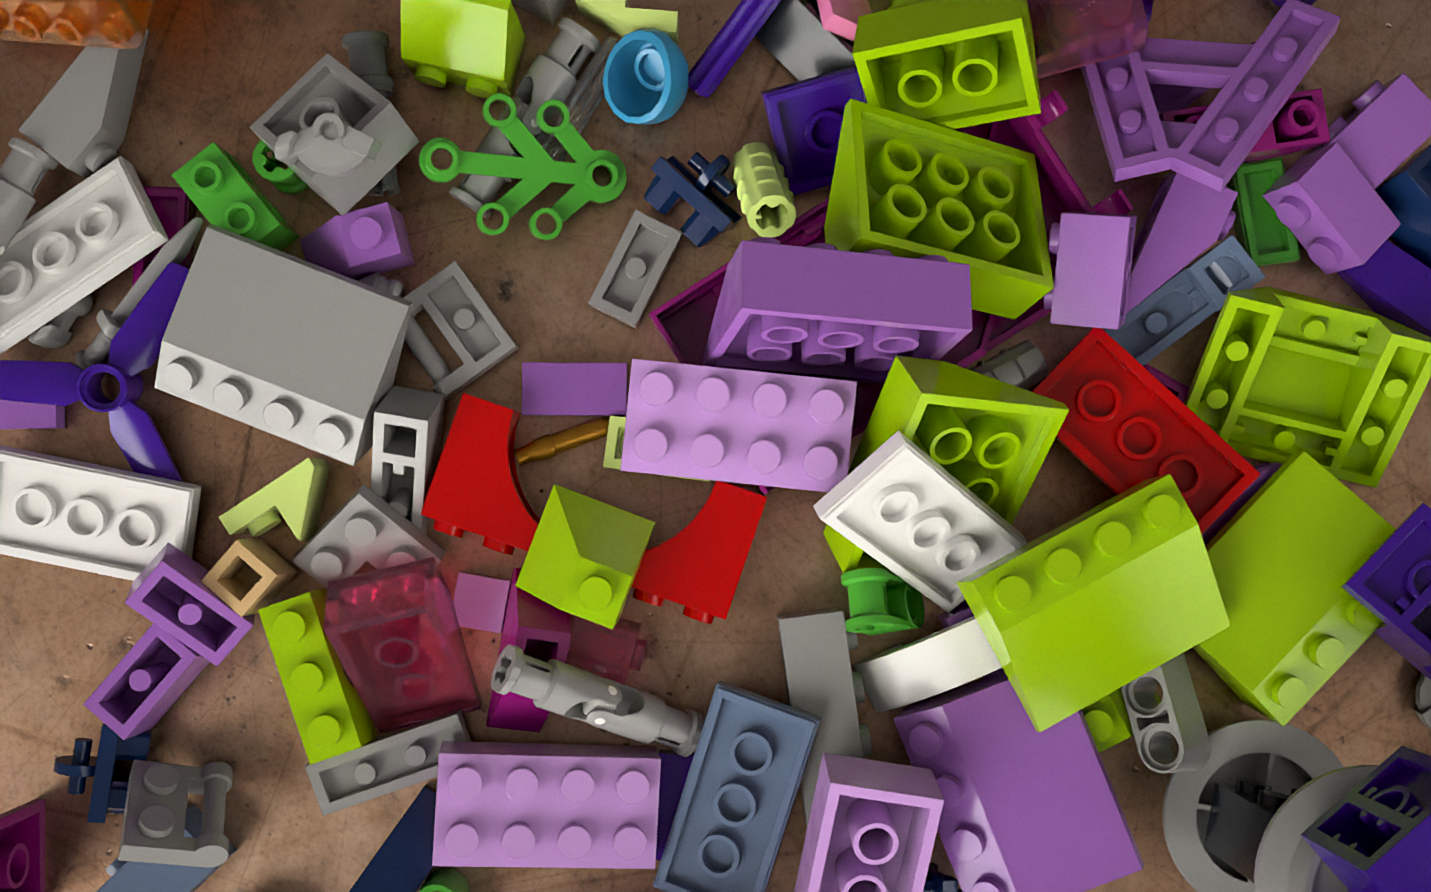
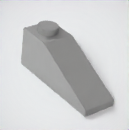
[18,6,149,178]
[371,385,445,534]

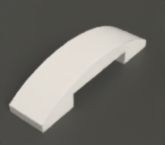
[853,616,1002,713]

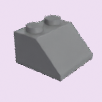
[249,53,420,216]

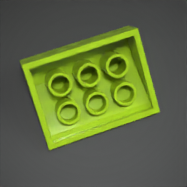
[824,99,1054,320]
[823,355,1069,576]
[1192,449,1395,727]
[956,474,1231,732]

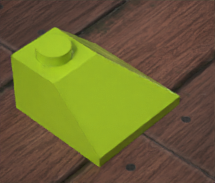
[515,484,656,630]

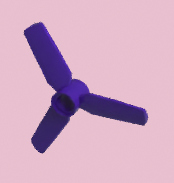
[0,263,190,482]

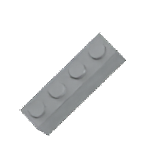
[777,607,872,828]

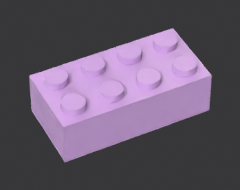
[620,359,857,492]
[432,741,661,869]
[794,752,944,892]

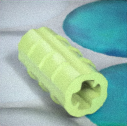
[731,142,796,238]

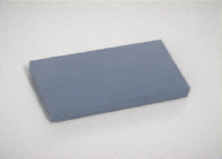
[653,681,822,892]

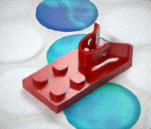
[1031,328,1261,535]

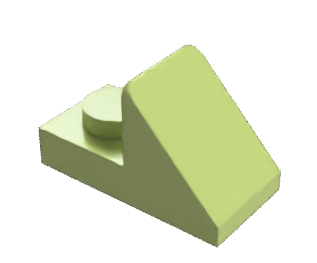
[218,457,330,541]

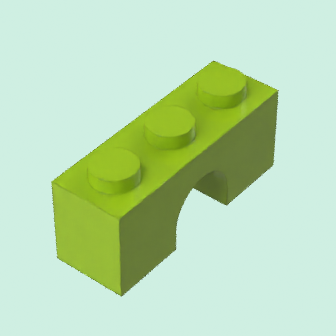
[258,588,378,765]

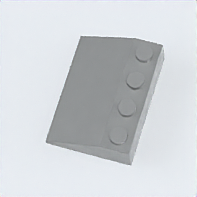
[154,224,413,466]

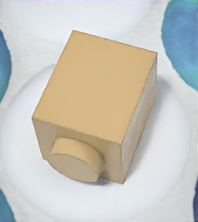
[201,538,298,617]

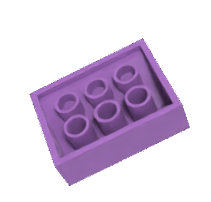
[702,237,973,384]
[894,673,1144,892]

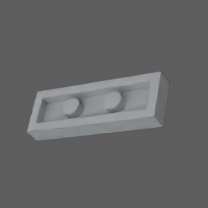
[305,709,472,816]

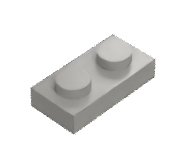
[588,209,683,329]

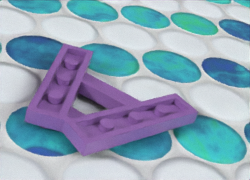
[1076,0,1340,192]

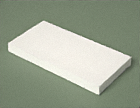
[0,155,169,354]
[813,430,1028,613]
[0,445,202,581]

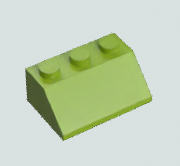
[852,0,1041,129]

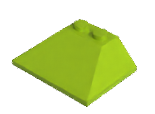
[1184,286,1431,488]

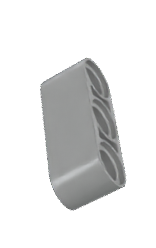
[1121,652,1211,773]

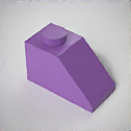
[300,202,415,281]

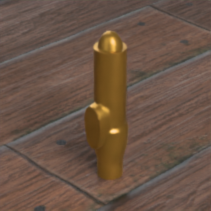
[514,416,609,466]

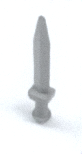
[75,217,203,369]

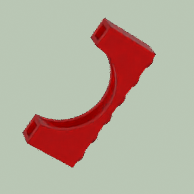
[420,393,768,624]

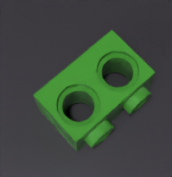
[171,142,300,251]

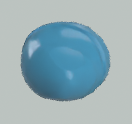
[603,28,689,125]

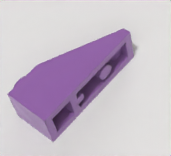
[1126,171,1238,314]

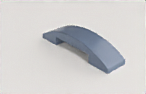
[1103,234,1266,366]

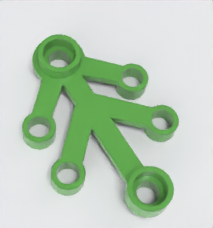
[419,93,627,240]

